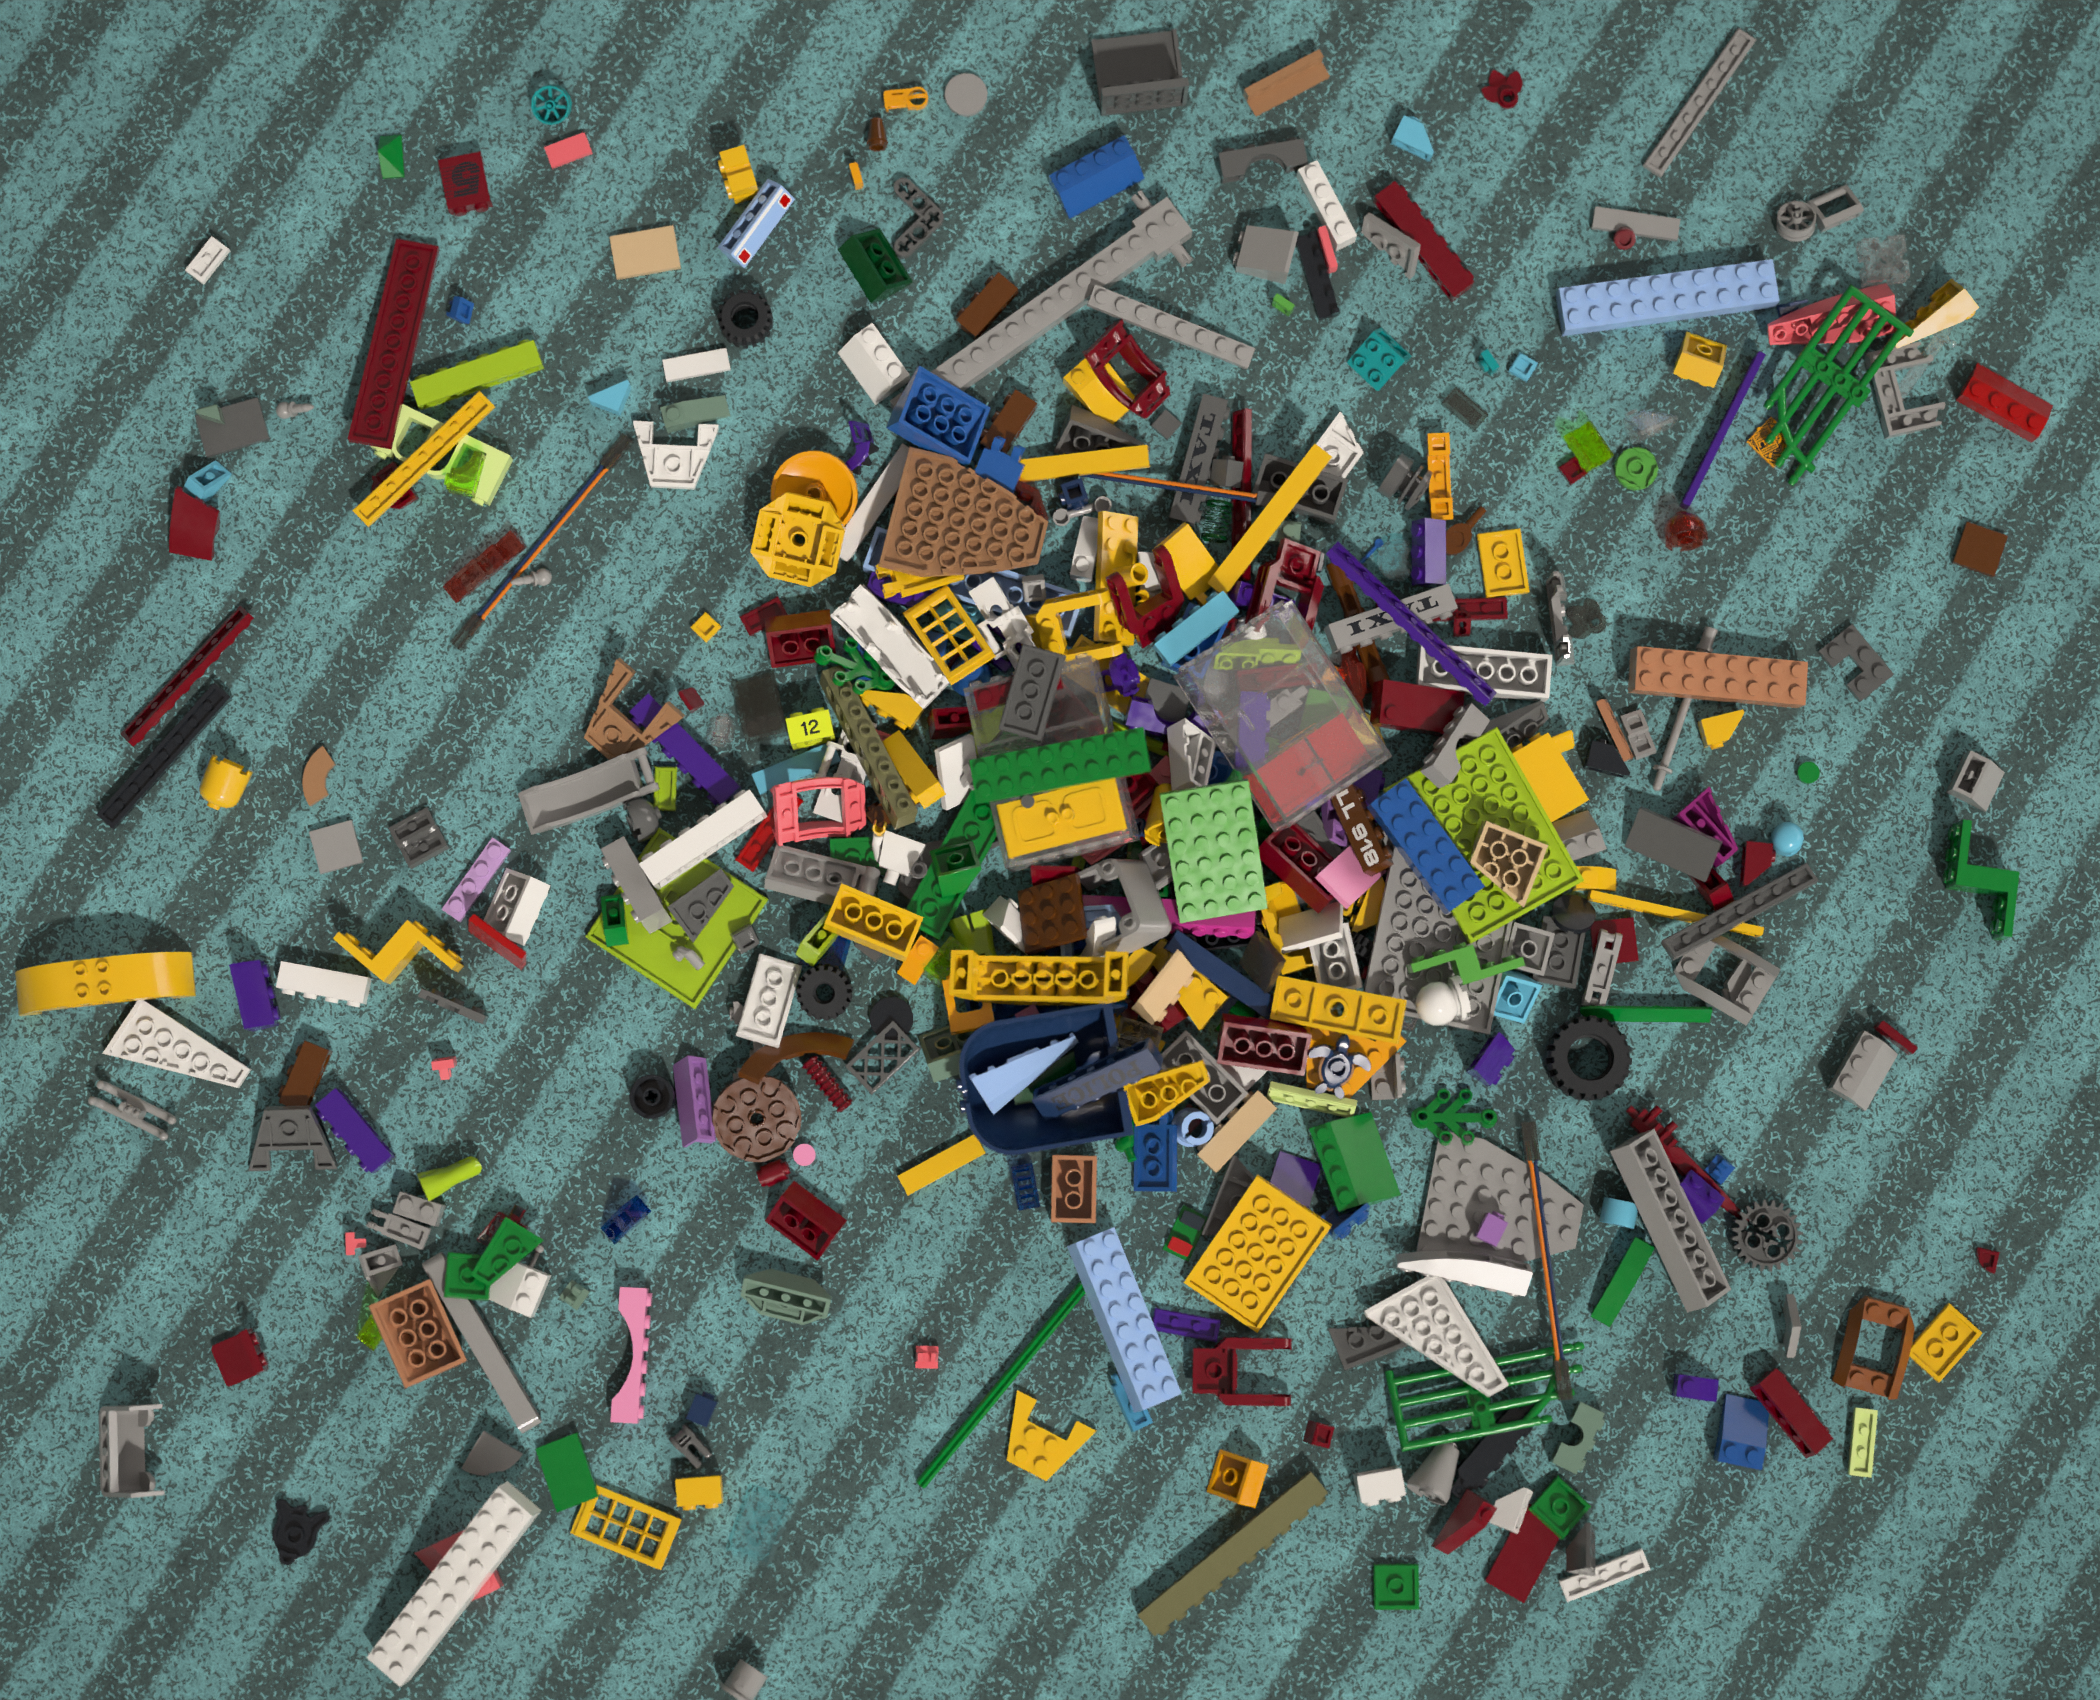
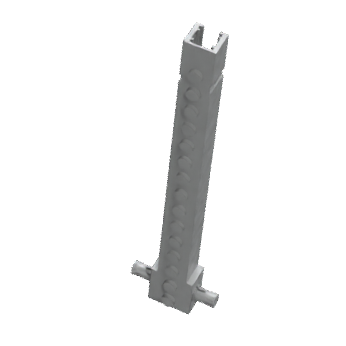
[890,190,1193,409]

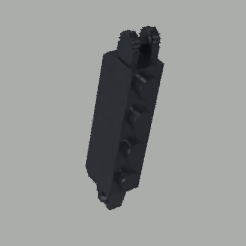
[1451,1404,1535,1499]

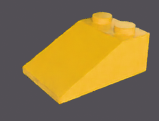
[1063,359,1135,425]

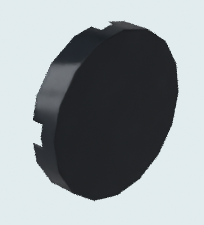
[1551,895,1596,934]
[870,997,913,1040]

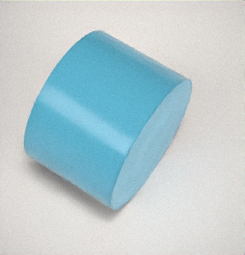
[1599,1197,1638,1229]

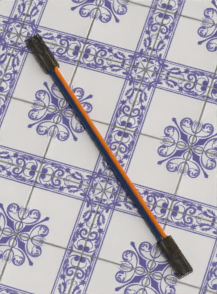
[450,433,634,652]
[1520,1121,1573,1401]

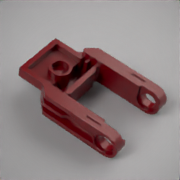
[1245,538,1324,649]
[1106,544,1184,648]
[1191,1337,1292,1406]

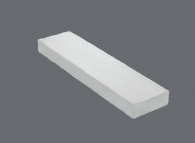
[1558,1548,1650,1602]

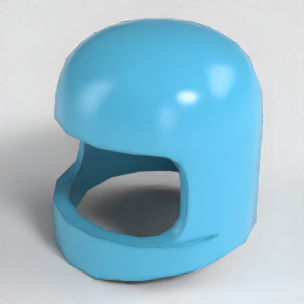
[1770,822,1804,857]

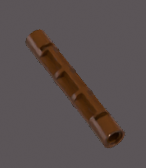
[1325,563,1390,694]

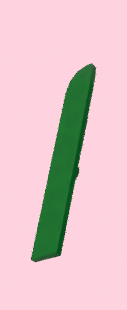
[1580,1005,1713,1023]

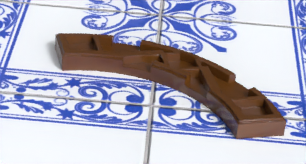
[738,1032,854,1085]

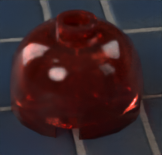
[1663,511,1708,552]

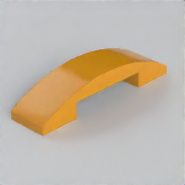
[1427,432,1453,520]

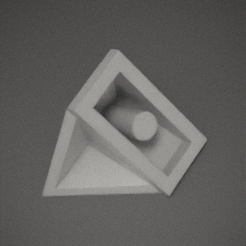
[358,1244,403,1297]

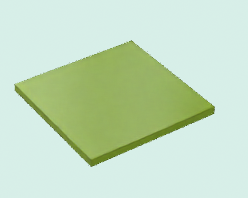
[585,828,769,1009]

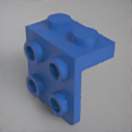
[1321,1203,1370,1241]

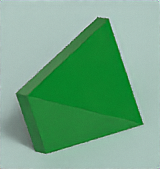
[378,135,405,179]

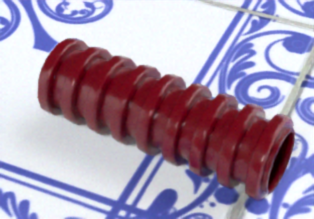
[802,1055,853,1113]

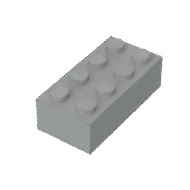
[1161,1030,1248,1125]

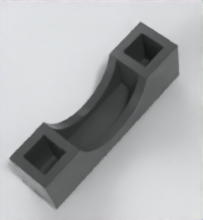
[1218,137,1308,184]

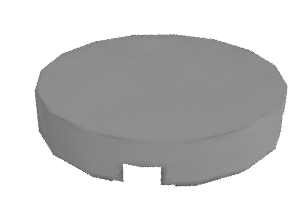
[945,73,988,117]

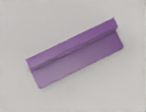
[673,1056,716,1147]

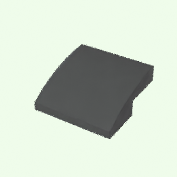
[1144,678,1192,722]
[388,807,450,869]

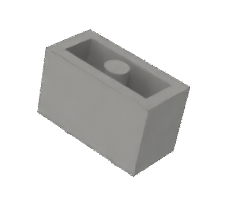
[393,1191,446,1227]

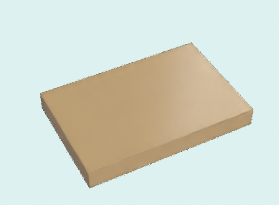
[609,225,681,280]

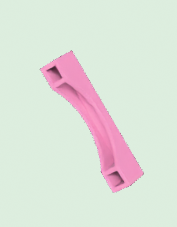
[611,1287,652,1424]

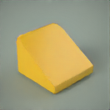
[1551,730,1574,753]

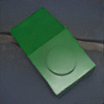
[601,894,629,947]

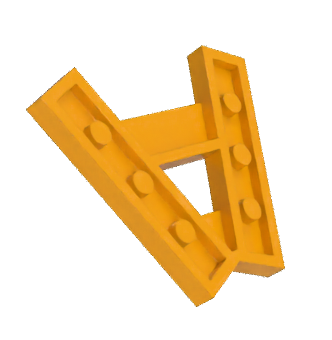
[1306,1027,1407,1099]

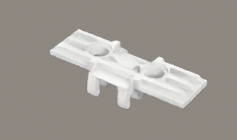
[969,576,1036,669]
[813,722,877,823]

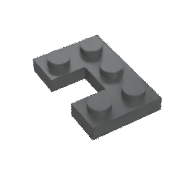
[1818,624,1894,702]

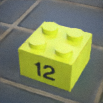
[785,707,836,750]

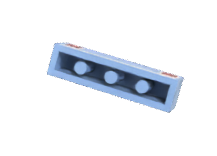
[717,179,795,268]

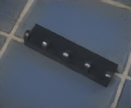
[1296,230,1340,321]

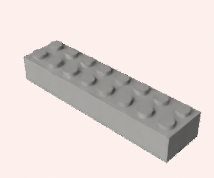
[1610,1129,1731,1313]

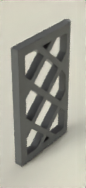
[845,1021,921,1095]

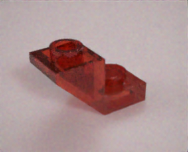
[1015,480,1048,521]

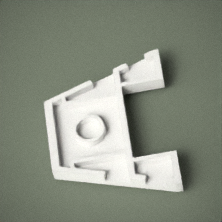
[633,421,719,490]

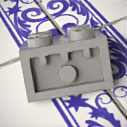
[1370,1053,1406,1100]

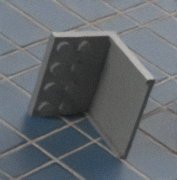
[1091,29,1189,116]

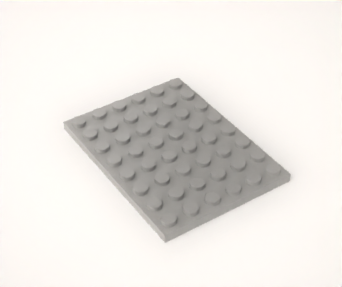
[1363,844,1513,1035]

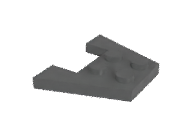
[249,1106,338,1171]

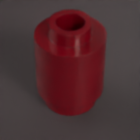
[756,1159,791,1187]

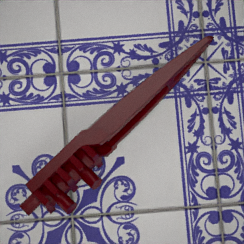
[1625,1105,1749,1222]

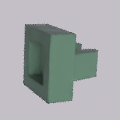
[559,1279,590,1310]

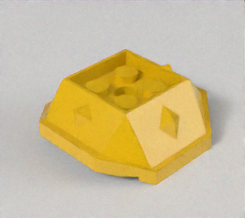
[751,492,846,587]

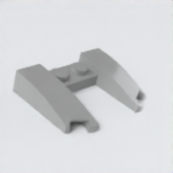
[1864,342,1945,439]
[1546,571,1575,667]

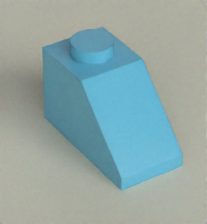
[1391,115,1434,162]
[183,460,232,503]

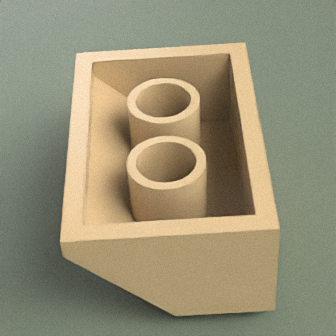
[1131,949,1195,1025]

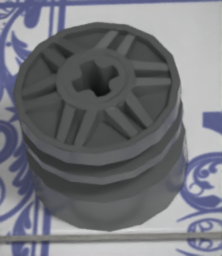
[1377,453,1433,511]

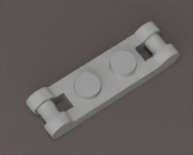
[1581,929,1623,1006]

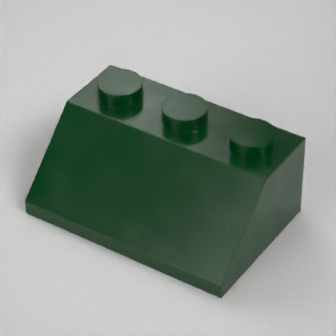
[838,228,913,303]

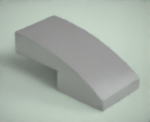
[1620,709,1657,760]

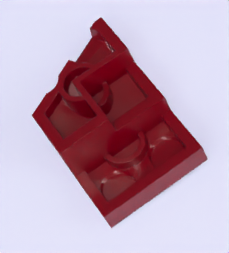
[169,486,220,561]

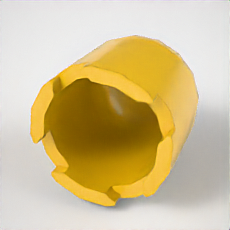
[199,755,253,810]

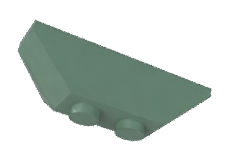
[740,1269,832,1325]

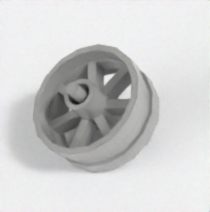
[1776,201,1816,242]

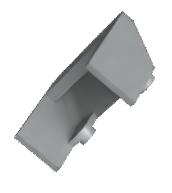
[1076,859,1171,954]
[99,1404,164,1498]

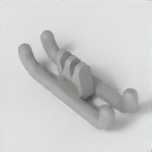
[88,1080,177,1141]

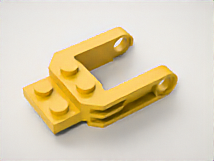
[1021,588,1124,667]

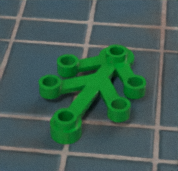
[814,637,895,695]
[1411,1089,1497,1146]

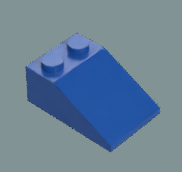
[1713,1394,1769,1470]

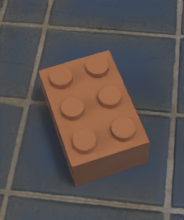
[1051,1155,1097,1223]

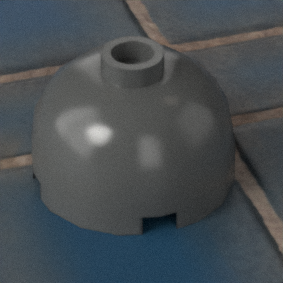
[622,798,662,843]

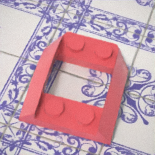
[770,777,866,846]

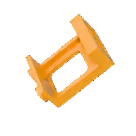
[942,975,994,1035]

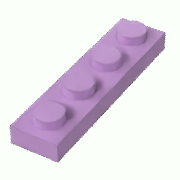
[442,837,511,922]

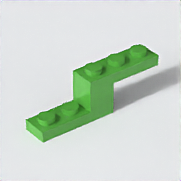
[1406,942,1525,986]

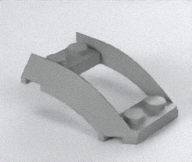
[1674,935,1781,1026]

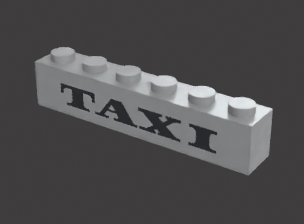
[1324,584,1458,654]

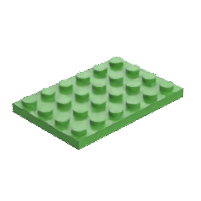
[1159,778,1268,923]

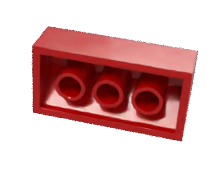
[1956,363,2053,443]

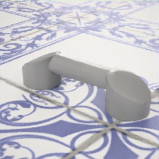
[1052,496,1112,526]

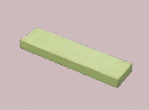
[1266,1081,1357,1118]

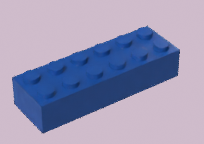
[1367,778,1485,915]

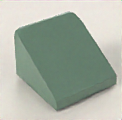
[196,404,225,424]

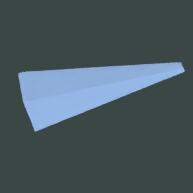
[969,1033,1079,1115]

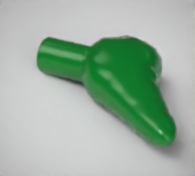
[1115,1119,1137,1162]

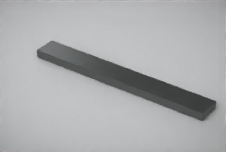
[1661,863,1819,961]

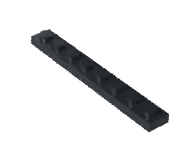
[96,683,232,830]

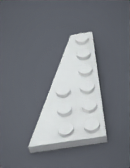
[102,1000,251,1088]

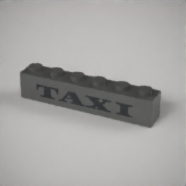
[1168,393,1231,528]

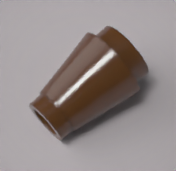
[867,117,888,152]

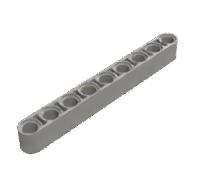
[422,1251,542,1434]

